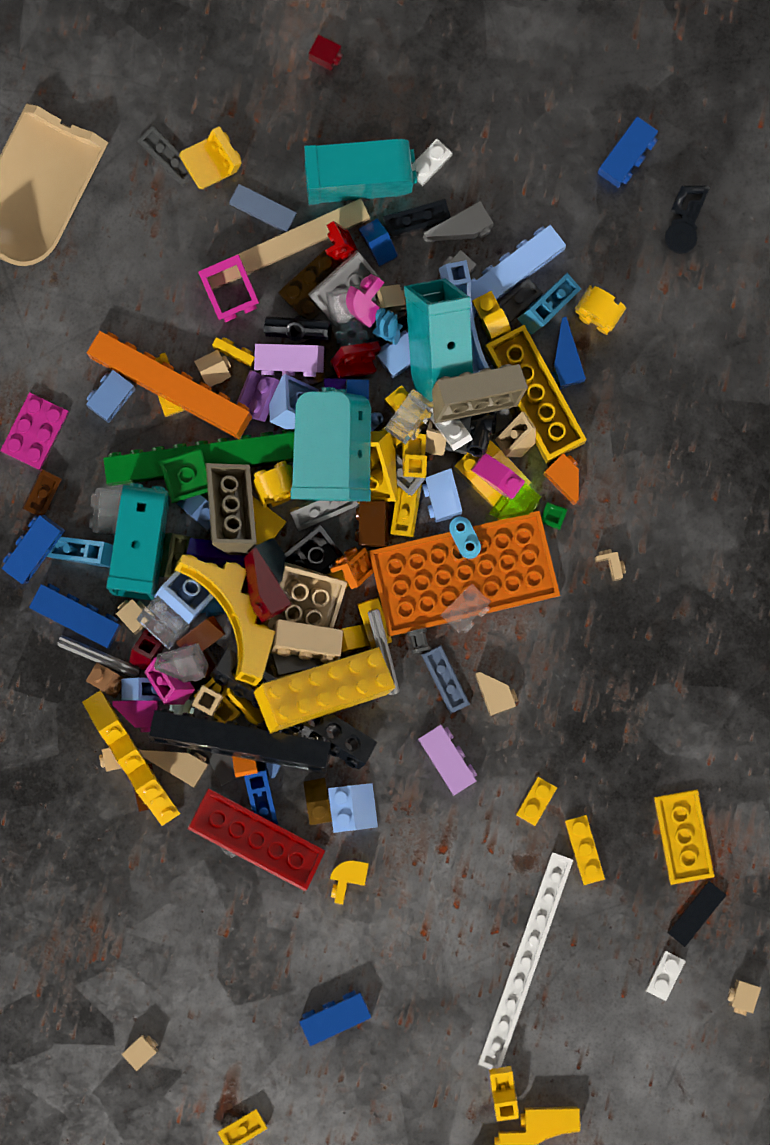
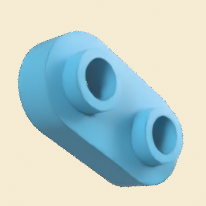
[449,517,481,559]

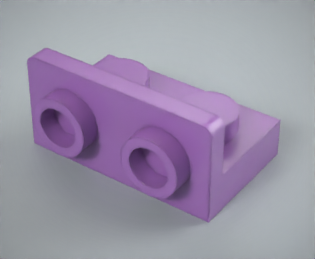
[236,370,280,422]

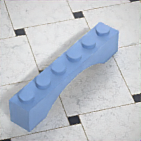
[439,260,489,373]

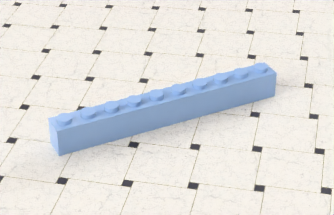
[377,225,566,379]

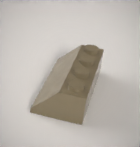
[432,364,528,423]
[206,463,257,555]

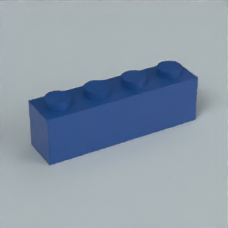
[29,583,121,649]

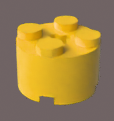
[575,285,626,335]
[252,461,293,508]

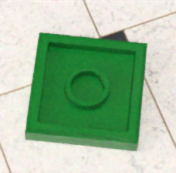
[158,448,208,503]

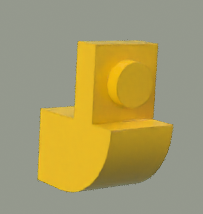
[472,291,511,342]
[330,860,369,904]
[489,1066,519,1121]

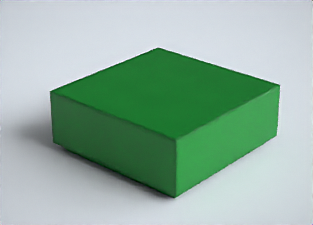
[541,502,568,530]

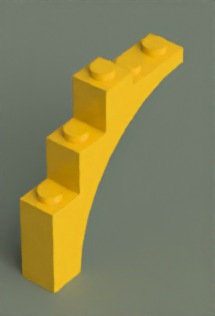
[175,554,275,686]
[82,690,180,826]
[494,1106,580,1145]

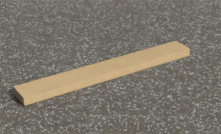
[208,198,370,290]

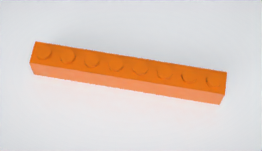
[87,331,252,439]

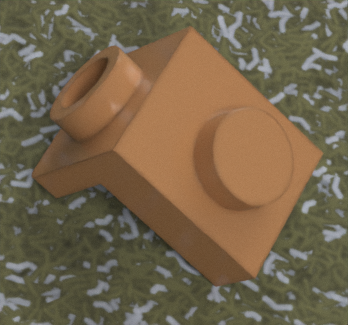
[86,662,125,698]

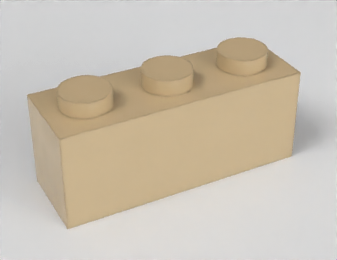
[271,620,343,663]

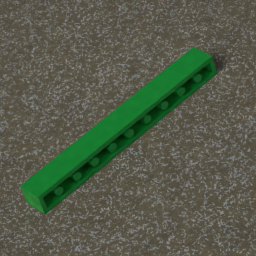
[103,429,295,486]

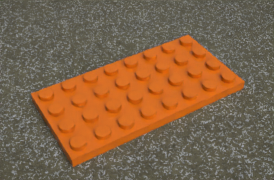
[369,511,560,637]

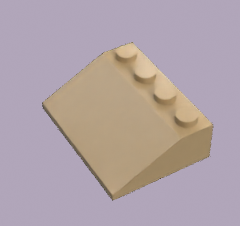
[261,562,347,654]

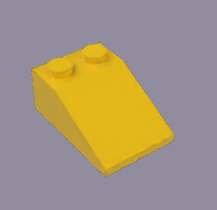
[357,430,398,503]
[454,440,531,514]

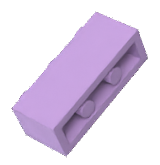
[254,344,324,377]
[418,725,477,796]

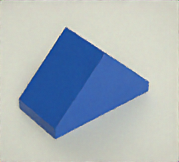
[358,219,398,267]

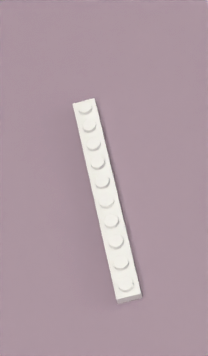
[478,852,573,1069]

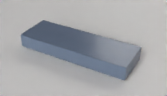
[229,184,297,232]
[421,645,470,714]

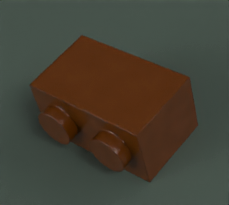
[355,501,389,547]

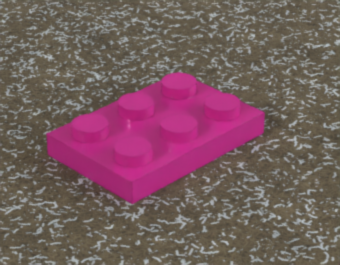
[0,392,69,470]

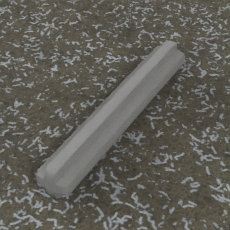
[368,609,400,695]
[58,635,141,678]

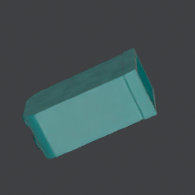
[304,139,417,205]
[404,278,473,401]
[291,387,371,502]
[106,483,170,601]

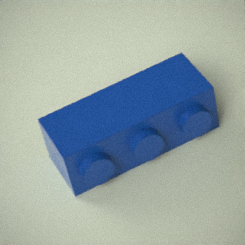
[598,116,658,188]
[1,515,66,584]
[299,990,372,1047]

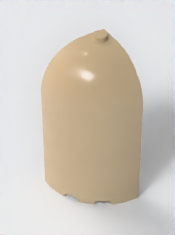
[0,104,108,266]

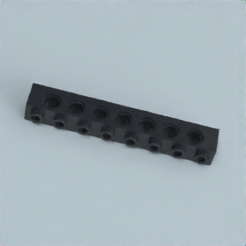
[209,648,378,770]

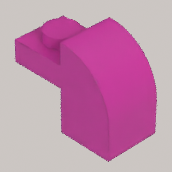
[346,274,385,328]

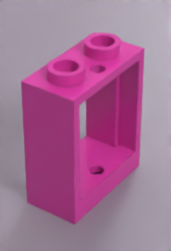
[198,254,260,322]

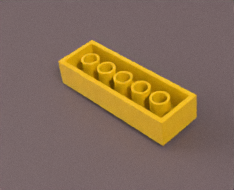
[485,325,587,464]
[254,647,396,733]

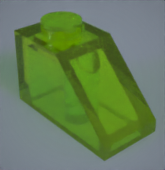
[489,483,542,520]

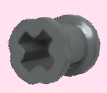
[407,628,431,654]

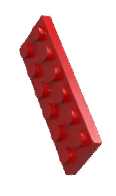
[187,788,325,891]

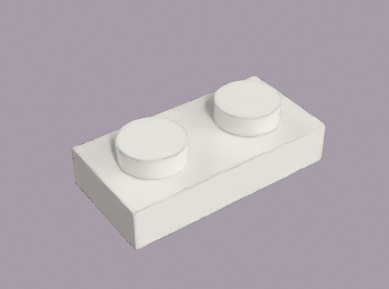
[412,139,453,186]
[645,951,685,1001]

